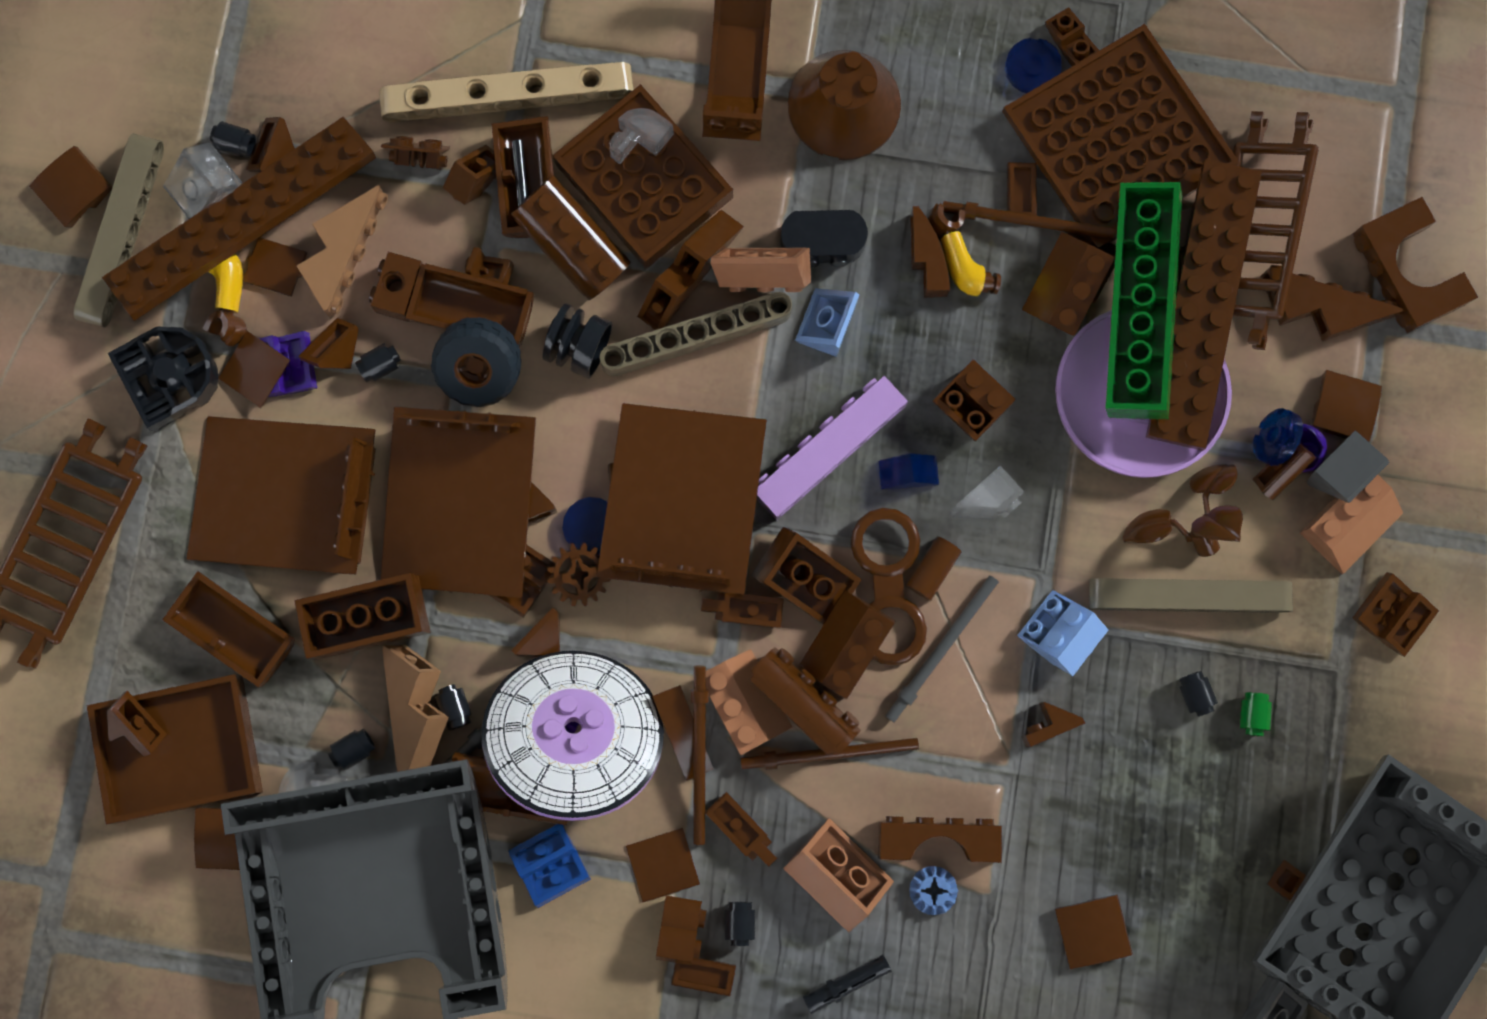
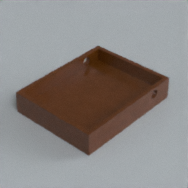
[552,84,733,270]
[87,674,263,825]

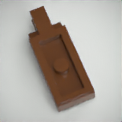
[701,593,784,629]
[705,792,777,867]

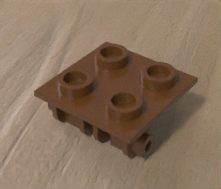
[381,136,450,170]

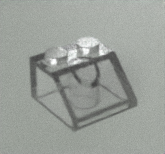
[163,142,243,219]
[950,466,1024,520]

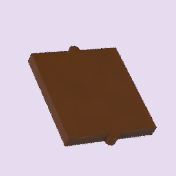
[243,237,307,297]

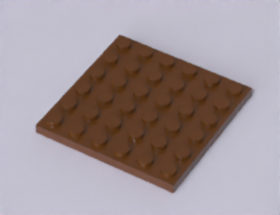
[1002,24,1239,249]

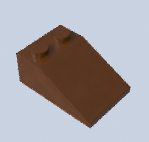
[751,527,862,625]

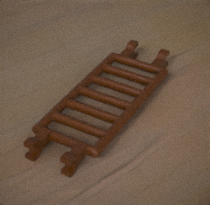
[1233,111,1319,350]
[0,418,147,669]

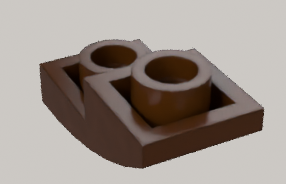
[1045,7,1099,66]

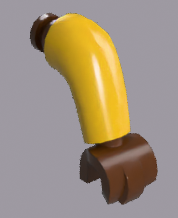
[928,203,1001,297]
[203,254,247,347]

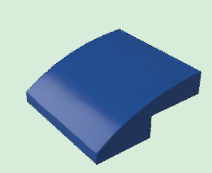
[508,824,591,908]

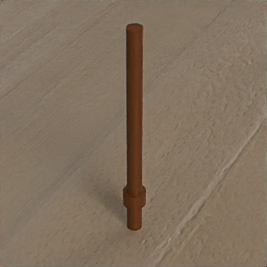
[943,201,1115,240]
[691,665,709,845]
[740,738,919,770]

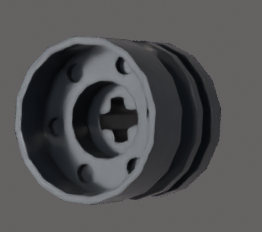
[542,303,613,379]

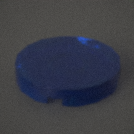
[1005,38,1062,94]
[1253,408,1303,466]
[562,497,608,556]

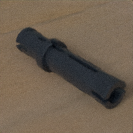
[803,954,892,1014]

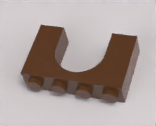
[1353,197,1478,334]

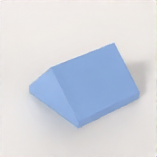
[795,288,859,357]

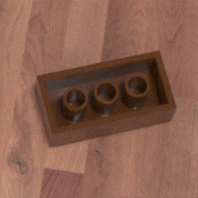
[294,573,431,660]

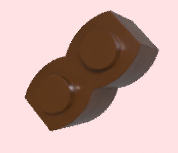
[656,896,707,966]

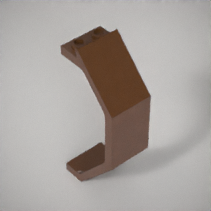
[702,0,772,141]

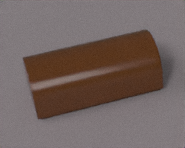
[1253,437,1316,500]
[905,536,962,602]

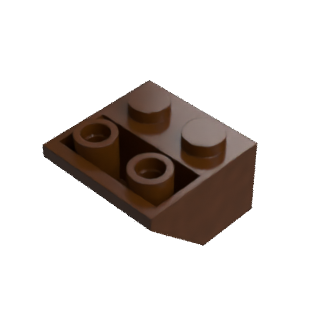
[932,360,1016,442]

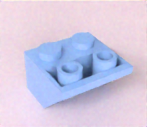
[1017,590,1108,676]

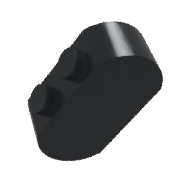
[780,210,868,267]

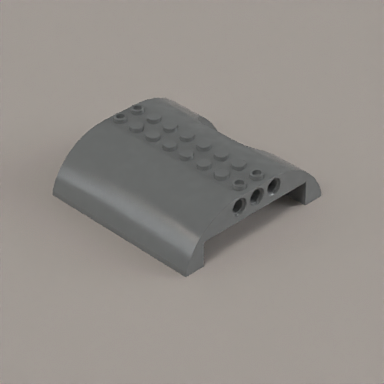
[221,759,508,1019]

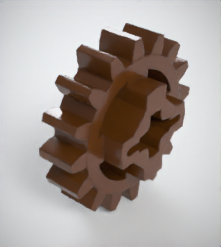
[546,542,611,607]

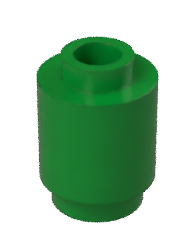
[1240,692,1272,736]

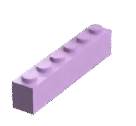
[757,376,908,521]

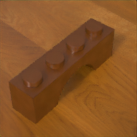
[878,816,1002,863]

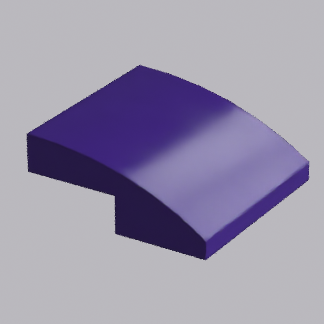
[259,331,317,397]

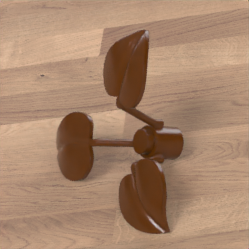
[1123,464,1243,557]

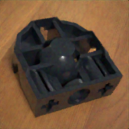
[108,326,218,431]

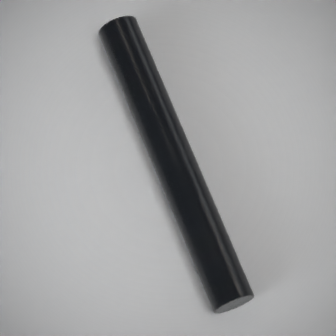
[512,140,529,206]

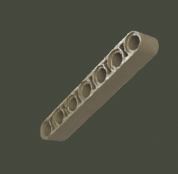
[74,134,164,327]
[600,292,792,376]
[1089,578,1293,613]

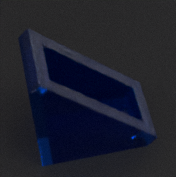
[878,453,939,490]

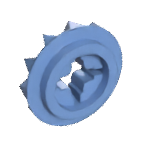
[909,866,958,915]

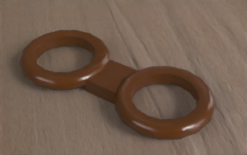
[850,508,927,666]

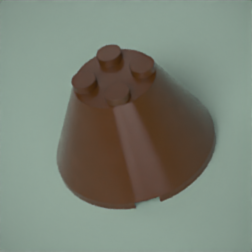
[788,50,901,160]

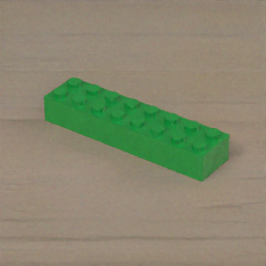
[1105,182,1182,420]

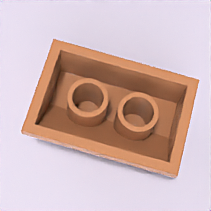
[711,248,811,292]
[1300,475,1403,574]
[706,649,793,756]
[783,818,894,932]

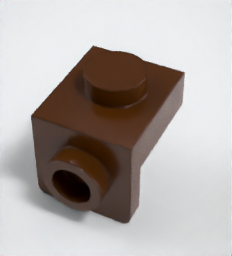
[465,247,514,284]

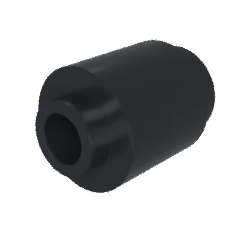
[210,121,256,157]
[355,343,401,382]
[1179,671,1218,717]
[434,684,472,731]
[328,729,376,770]
[725,902,755,946]

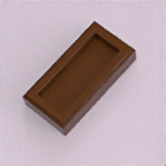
[1007,162,1037,215]
[671,958,736,996]

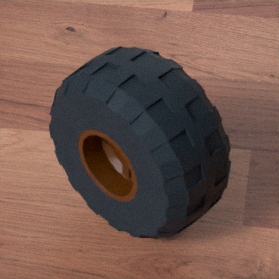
[431,317,522,407]

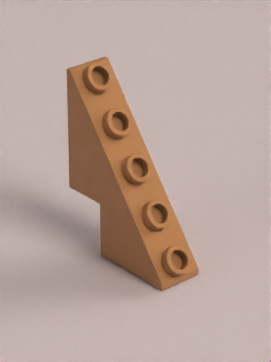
[297,185,388,318]
[382,645,449,772]

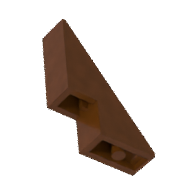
[637,210,744,330]
[1261,265,1403,342]

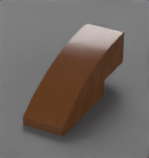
[910,206,950,298]
[652,685,714,781]

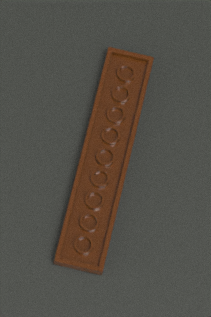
[102,117,376,321]
[1146,159,1262,451]

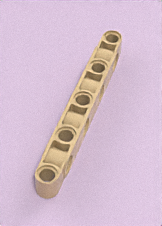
[379,62,634,122]

